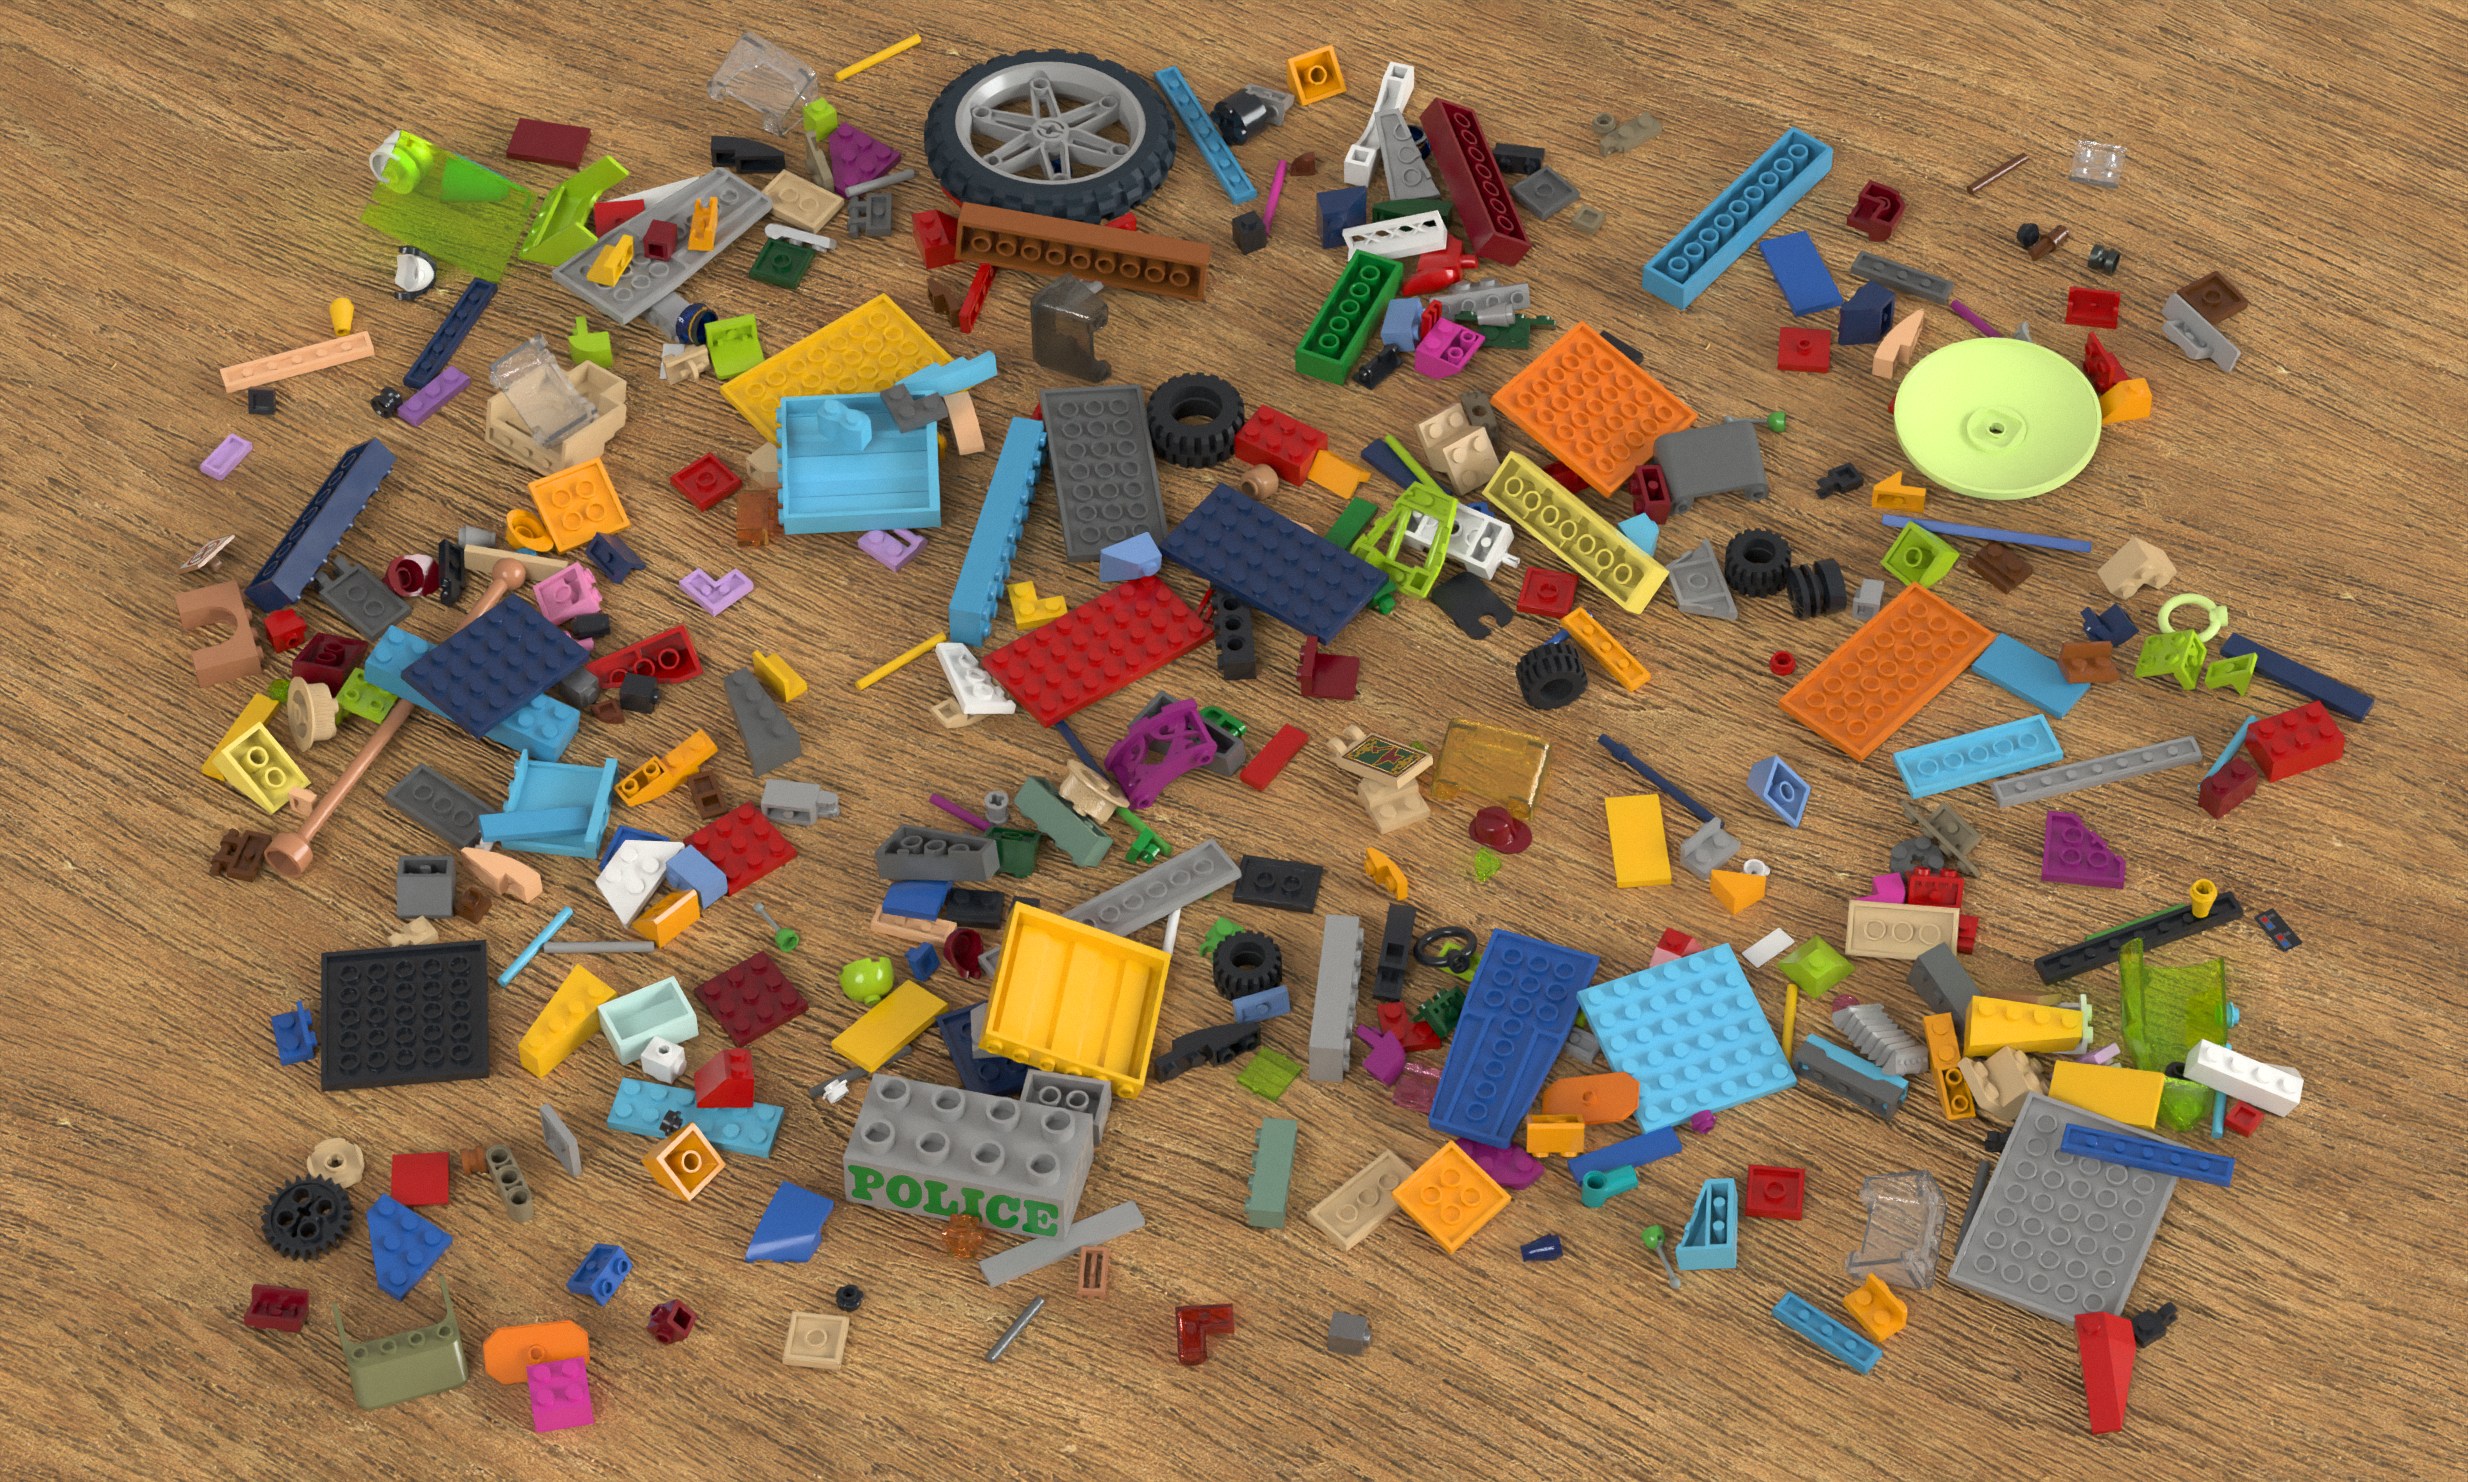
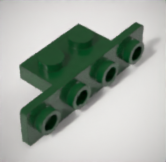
[1454,311,1556,350]

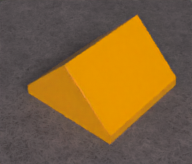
[1286,44,1347,106]
[631,889,700,948]

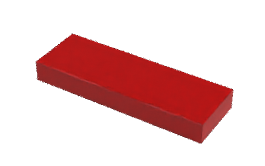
[1239,723,1308,792]

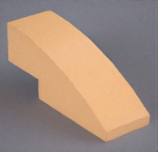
[1872,310,1924,379]
[943,391,985,455]
[461,847,543,904]

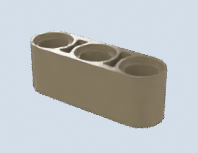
[486,1144,534,1223]

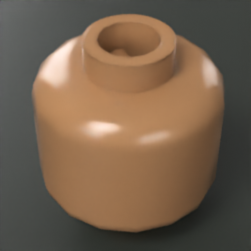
[1240,464,1278,501]

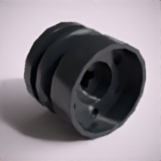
[1786,557,1847,621]

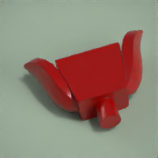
[1401,232,1479,297]

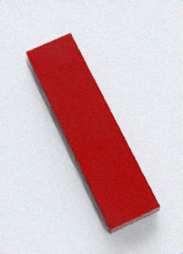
[958,263,999,334]

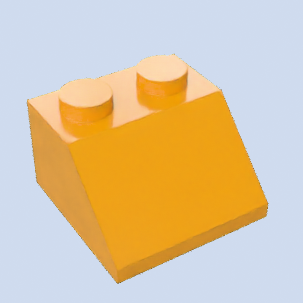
[1526,1114,1584,1157]

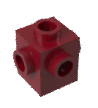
[646,1299,698,1346]

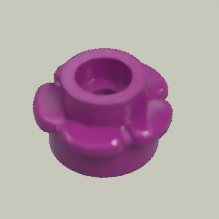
[1690,1110,1717,1134]

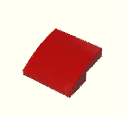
[391,1152,450,1208]

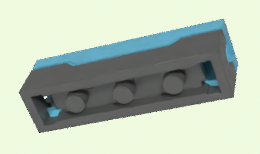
[1793,1033,1909,1121]

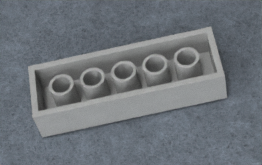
[1309,914,1364,1083]

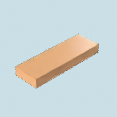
[870,904,957,948]

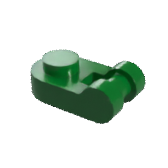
[1199,706,1247,738]

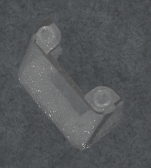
[707,31,819,138]
[488,333,599,450]
[1845,1169,1947,1291]

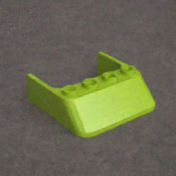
[519,155,629,266]

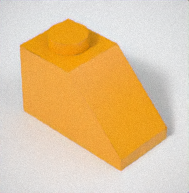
[2098,377,2152,425]

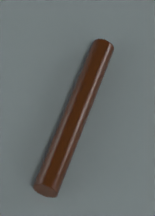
[1966,152,2028,195]

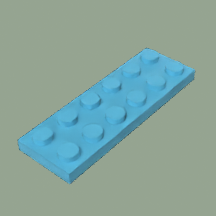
[1892,714,2063,800]
[607,1078,784,1158]

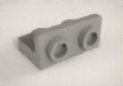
[1244,83,1295,126]
[1680,816,1741,881]

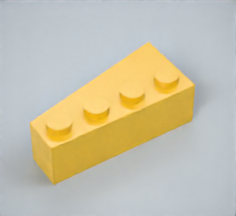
[518,963,617,1079]
[1963,995,2083,1059]

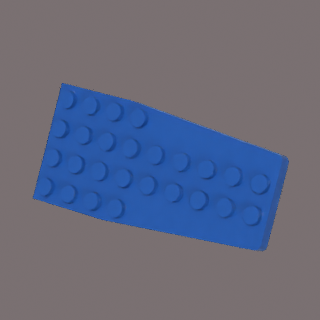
[1428,928,1600,1149]

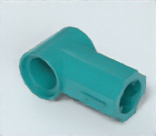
[1581,1164,1638,1208]

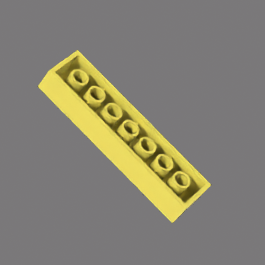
[1482,451,1669,615]

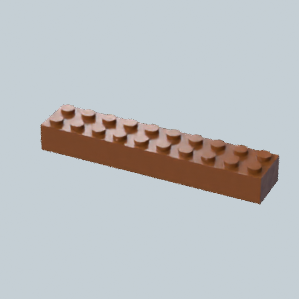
[955,202,1211,302]

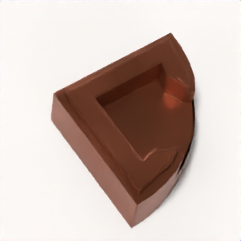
[1290,152,1315,176]
[590,698,625,724]

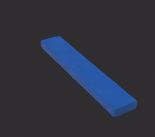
[2060,1123,2235,1188]

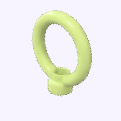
[2158,593,2228,643]

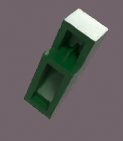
[1372,199,1453,232]

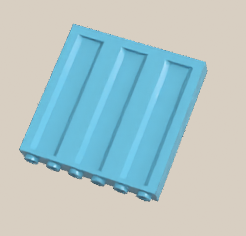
[776,390,941,535]

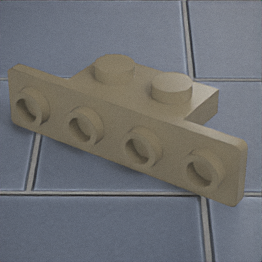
[1900,799,1983,878]

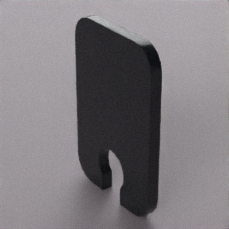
[1432,571,1513,640]

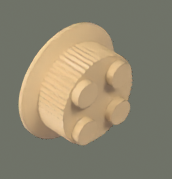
[287,677,339,751]
[1058,760,1130,824]

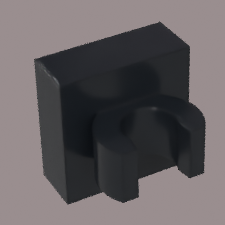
[248,386,276,415]

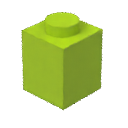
[802,97,838,142]

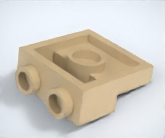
[1358,777,1430,835]

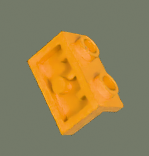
[1843,1272,1907,1343]

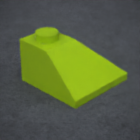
[1880,521,1960,589]
[1777,935,1855,999]

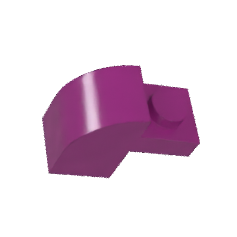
[1355,1024,1406,1088]

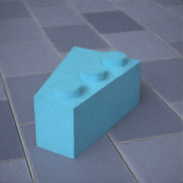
[1675,1178,1738,1270]

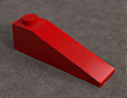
[2074,1311,2136,1435]

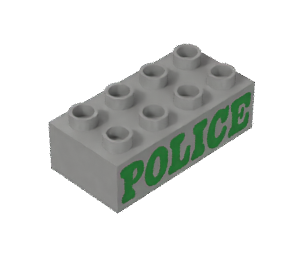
[843,1073,1094,1242]

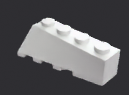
[2183,1039,2304,1117]

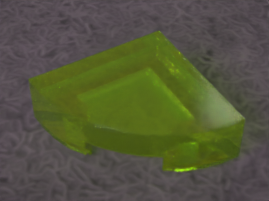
[1474,847,1502,882]

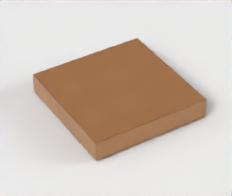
[1987,989,2062,1006]

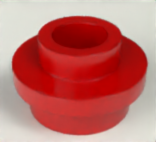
[1769,651,1796,676]

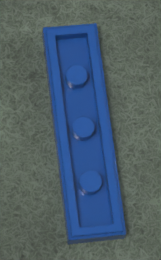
[1567,1125,1682,1187]

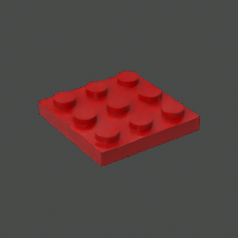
[683,800,797,896]

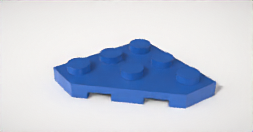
[366,1193,452,1302]

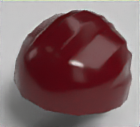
[943,928,984,979]

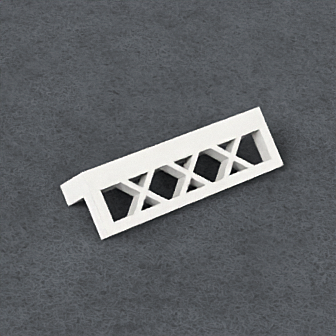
[1342,210,1447,262]

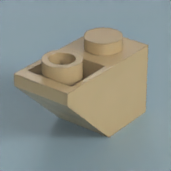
[746,441,783,488]

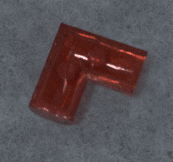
[1175,1303,1234,1366]

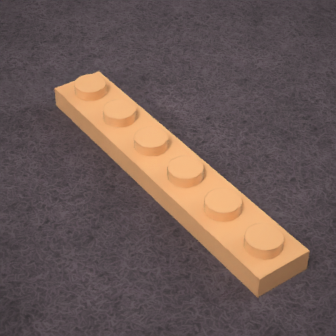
[220,331,375,394]

